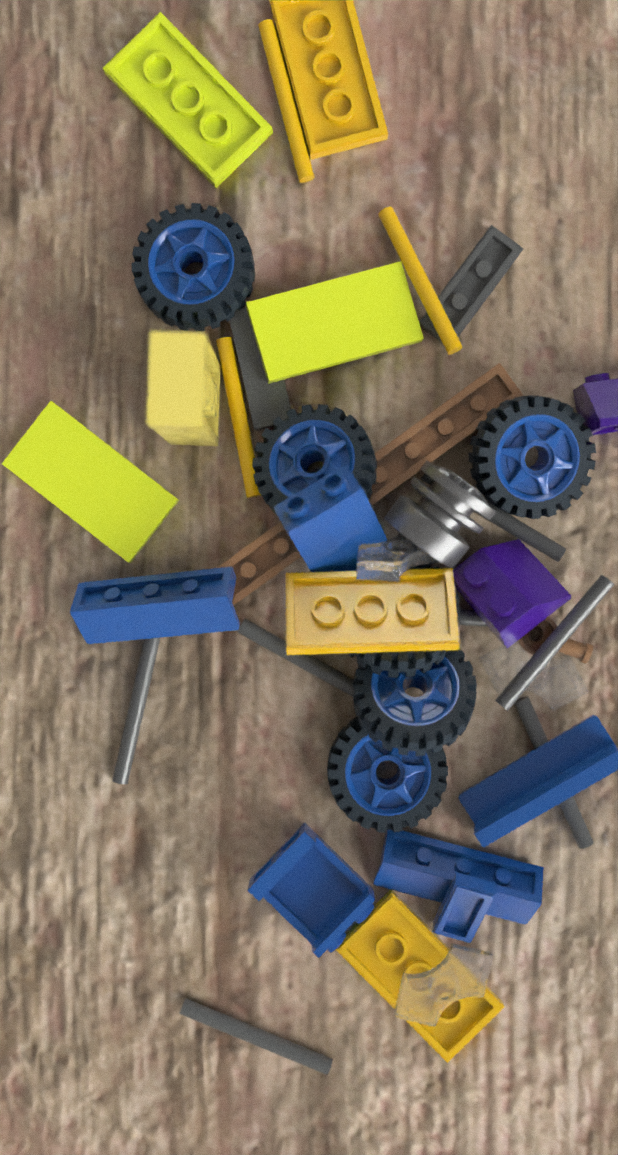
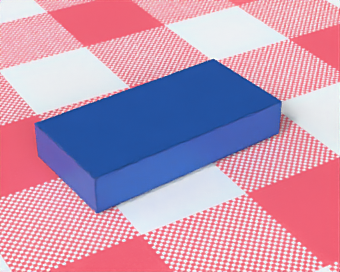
[432,872,496,943]

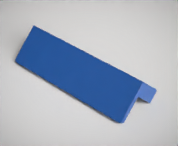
[70,566,240,644]
[459,715,618,848]
[373,830,544,924]

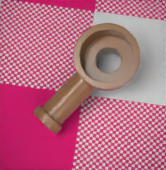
[518,617,593,664]

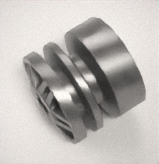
[384,460,496,568]

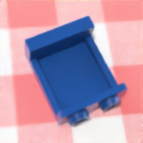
[274,465,393,572]
[247,823,375,958]

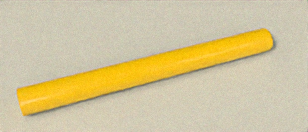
[258,19,315,183]
[378,206,463,355]
[216,337,261,498]

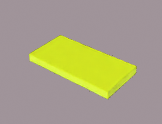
[103,12,273,188]
[246,261,424,384]
[2,401,179,563]

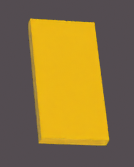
[269,0,388,160]
[285,568,460,655]
[336,890,505,1063]

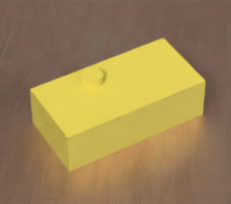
[147,331,221,446]

